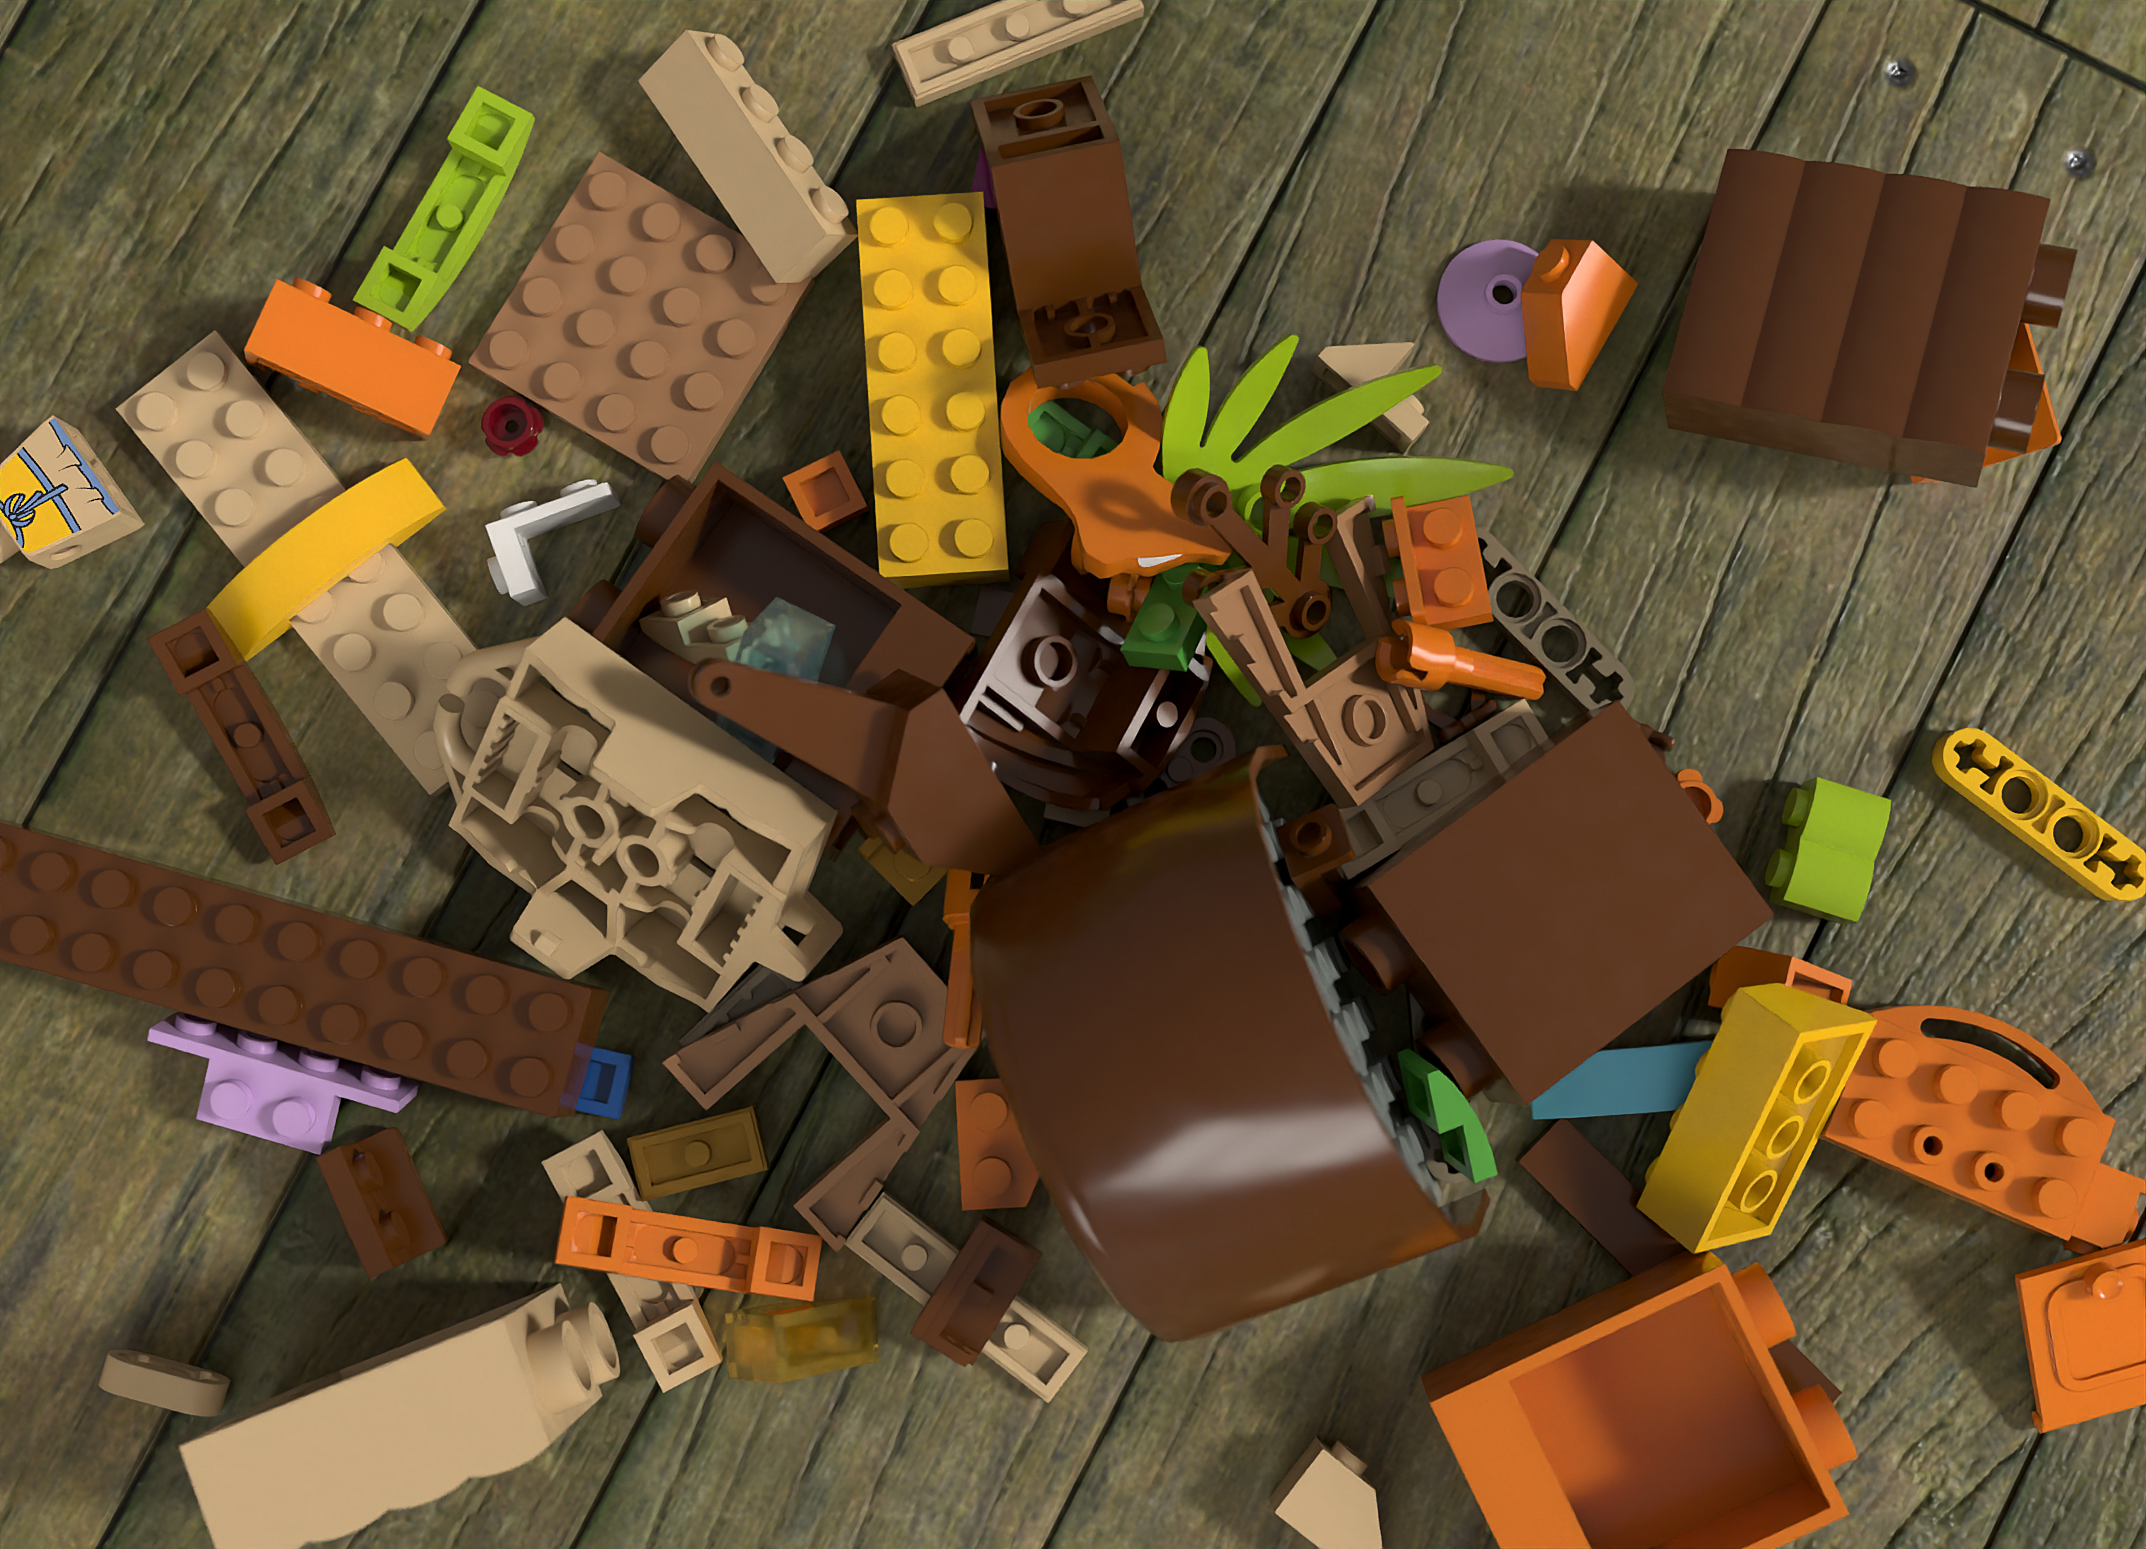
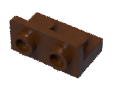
[315,1127,447,1279]

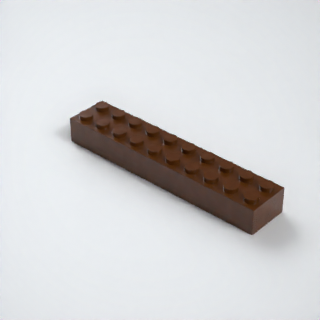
[0,819,611,1118]

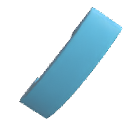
[1530,1038,1715,1120]

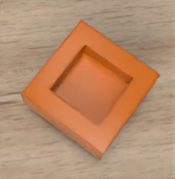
[783,450,869,534]

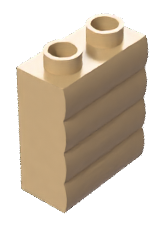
[179,1283,620,1549]

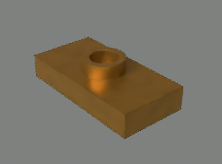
[627,1105,770,1202]

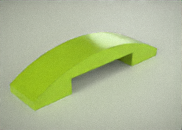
[353,86,535,333]

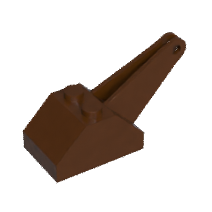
[688,657,1043,877]

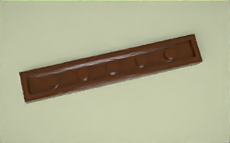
[1515,1118,1842,1403]

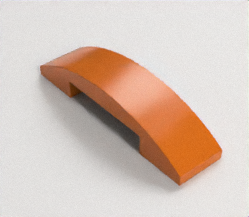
[553,1196,823,1302]

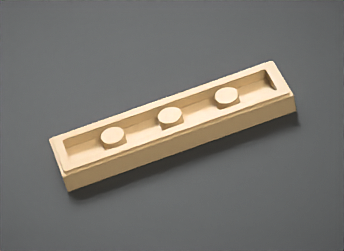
[892,0,1144,108]
[844,1190,1088,1403]

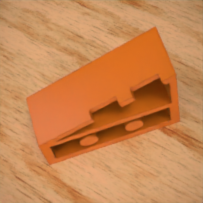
[244,277,461,440]

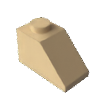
[1269,1437,1383,1549]

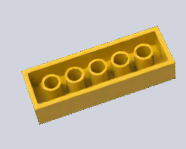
[856,192,1010,589]

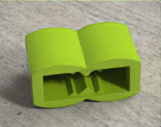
[1765,777,1891,925]

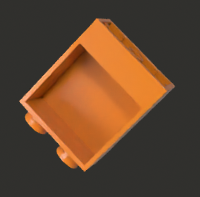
[1421,1250,1858,1549]

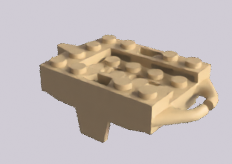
[433,617,843,1013]

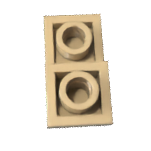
[639,590,782,665]

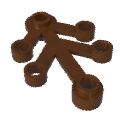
[1170,464,1338,639]

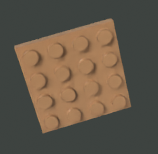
[468,152,815,484]

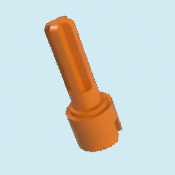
[1375,619,1546,700]
[942,868,990,1049]

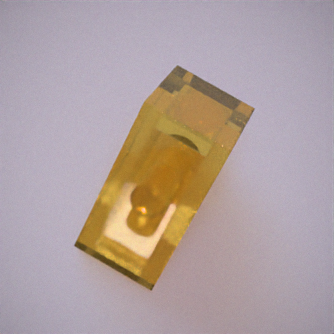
[724,1296,879,1384]

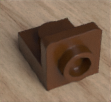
[1276,803,1355,918]

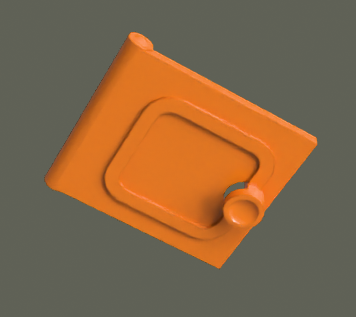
[2015,1238,2146,1434]

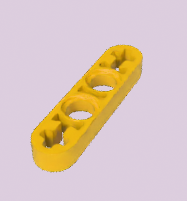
[1932,728,2146,902]

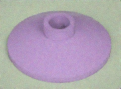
[1436,240,1539,363]

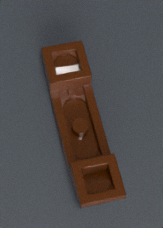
[147,608,336,866]

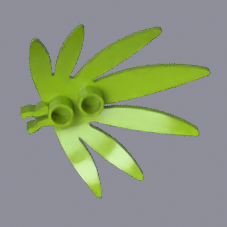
[1160,333,1514,707]

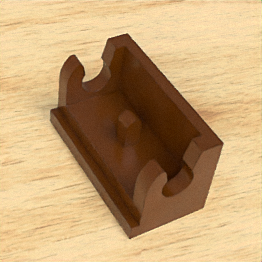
[909,1214,1043,1367]

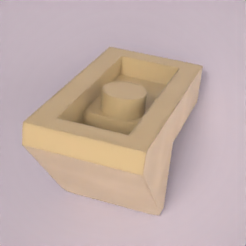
[1312,342,1429,454]

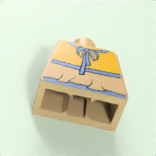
[0,416,145,569]

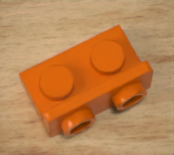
[1382,495,1494,631]

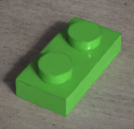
[1120,561,1231,672]

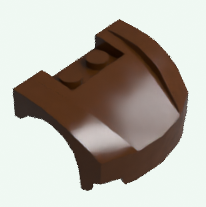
[946,518,1213,811]

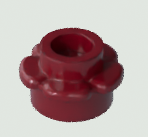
[481,396,544,457]

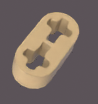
[99,1350,230,1416]

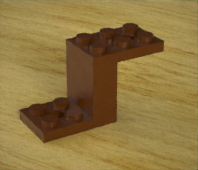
[970,75,1167,389]

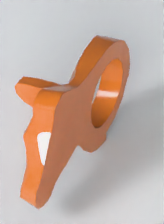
[999,367,1234,579]

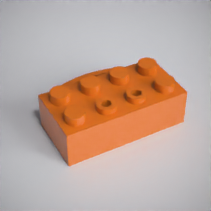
[1819,1005,2117,1241]

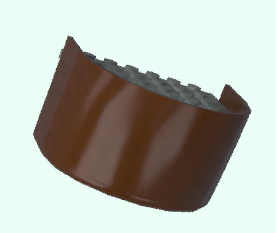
[969,744,1491,1343]

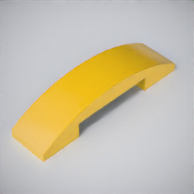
[207,458,447,662]

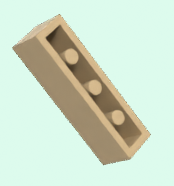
[638,30,858,283]

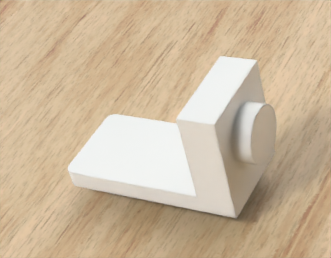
[485,479,621,606]

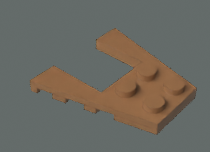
[1192,494,1434,809]
[662,934,986,1252]

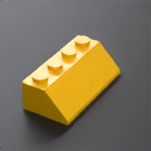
[1636,983,1877,1254]

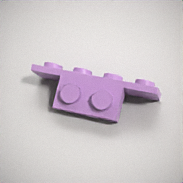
[147,1011,419,1155]

